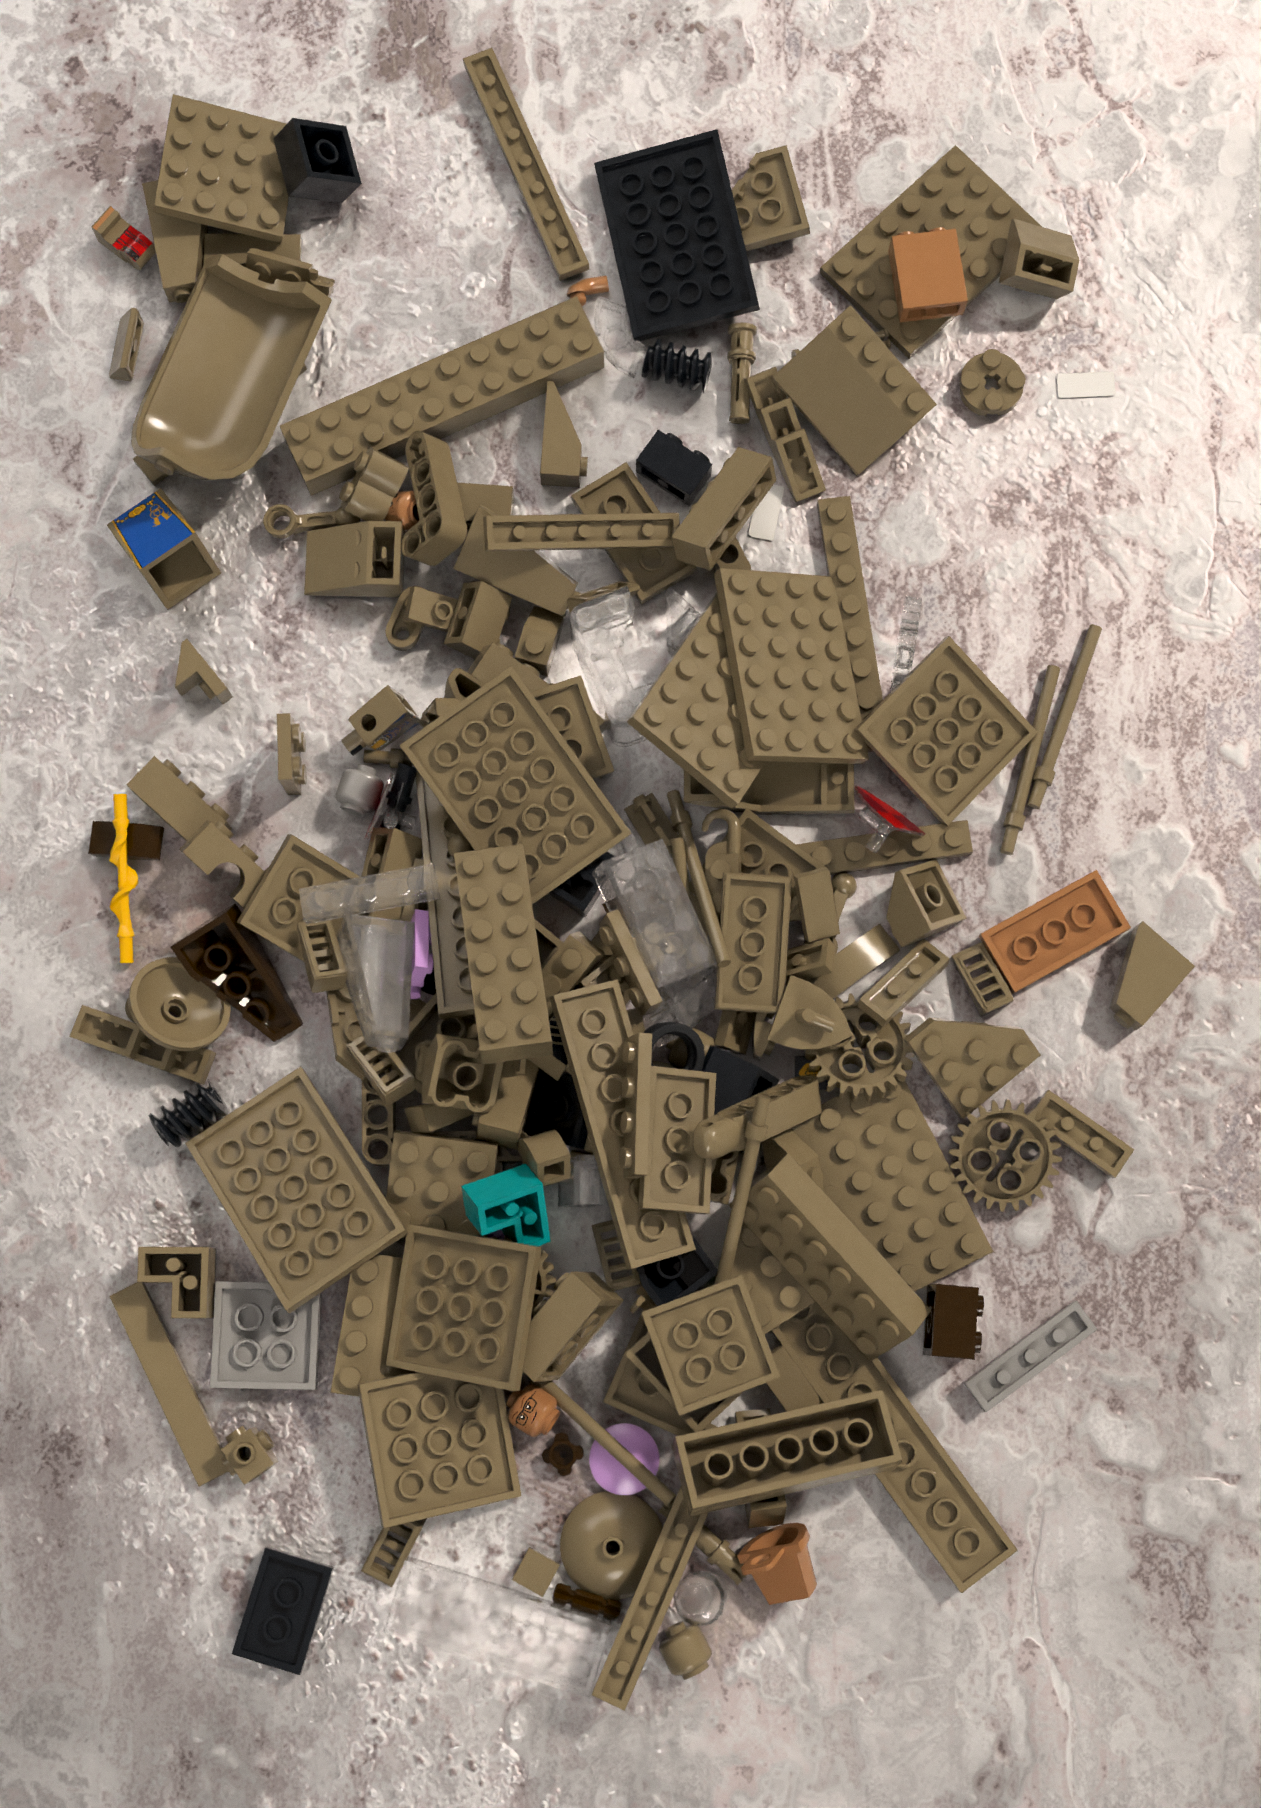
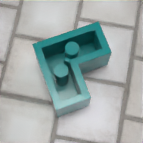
[461,1164,551,1246]

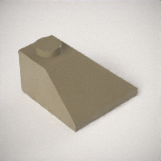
[886,859,967,948]

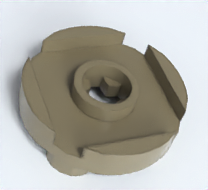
[959,349,1026,416]

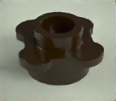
[542,1433,584,1476]

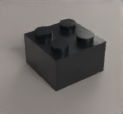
[273,118,362,203]

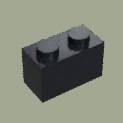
[636,429,712,507]

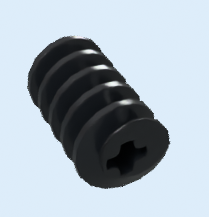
[641,339,712,393]
[148,1079,228,1147]

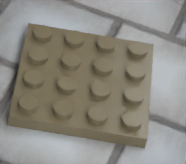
[153,94,289,243]
[854,636,1038,826]
[386,1224,542,1391]
[357,1372,521,1528]

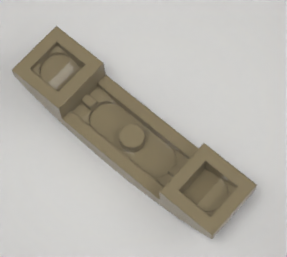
[806,924,900,999]

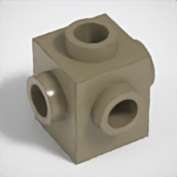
[221,1426,279,1485]

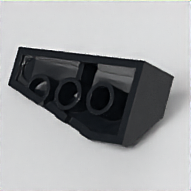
[636,1234,718,1306]

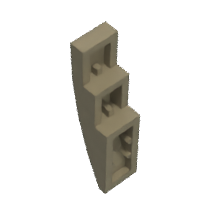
[744,367,826,502]
[69,1005,216,1085]

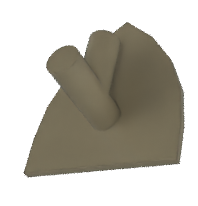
[767,975,853,1050]

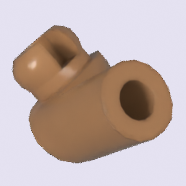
[567,276,609,306]

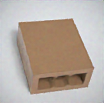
[888,227,968,323]

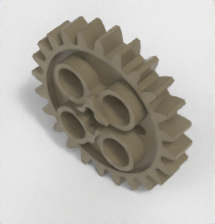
[805,993,915,1102]
[948,1099,1062,1212]

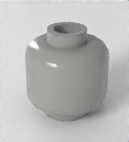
[336,764,384,816]

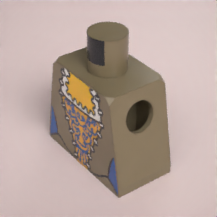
[341,685,420,756]

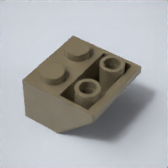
[999,219,1079,299]

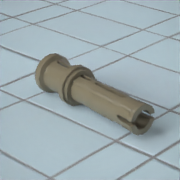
[727,322,757,424]

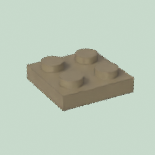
[277,713,307,795]

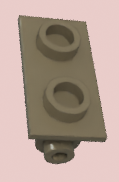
[624,793,679,866]

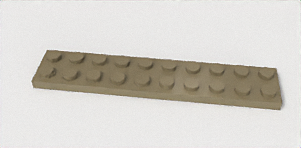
[772,1294,1018,1593]

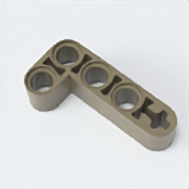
[401,431,467,566]

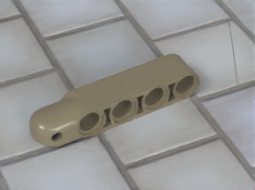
[694,1075,822,1159]

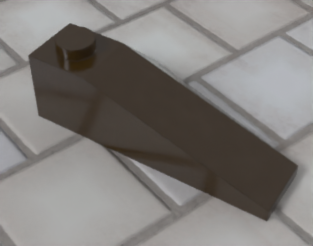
[171,903,304,1042]

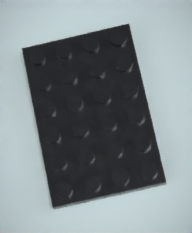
[594,129,760,343]

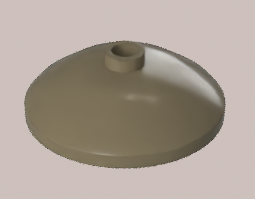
[128,957,231,1051]
[560,1491,663,1600]

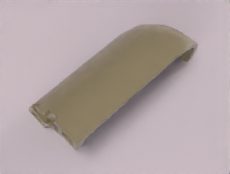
[131,254,332,480]

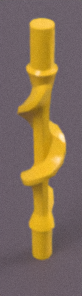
[109,794,138,963]

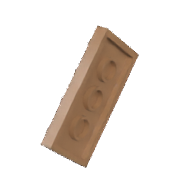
[979,870,1131,994]

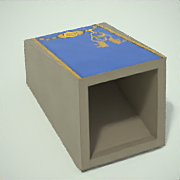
[107,488,221,610]

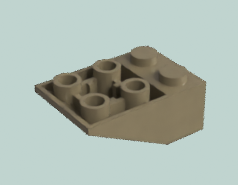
[304,521,405,597]

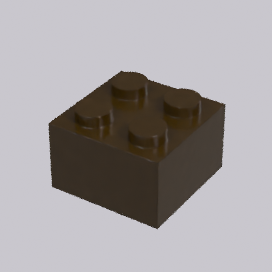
[923,1284,984,1360]

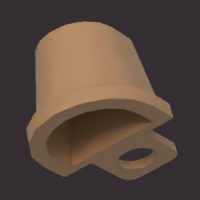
[737,1523,817,1605]

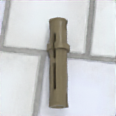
[658,1498,747,1586]

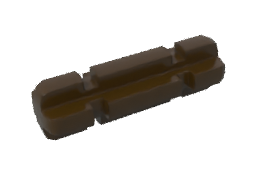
[552,1583,622,1621]

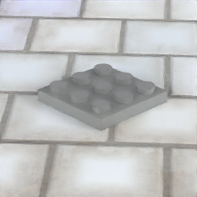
[210,1281,321,1390]

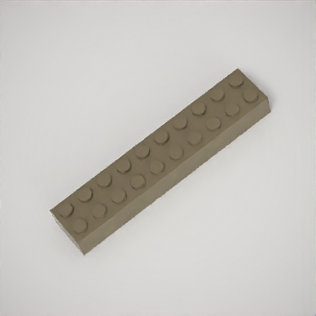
[280,296,604,496]

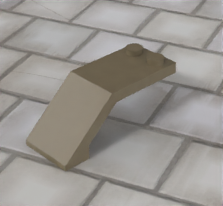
[684,761,855,815]

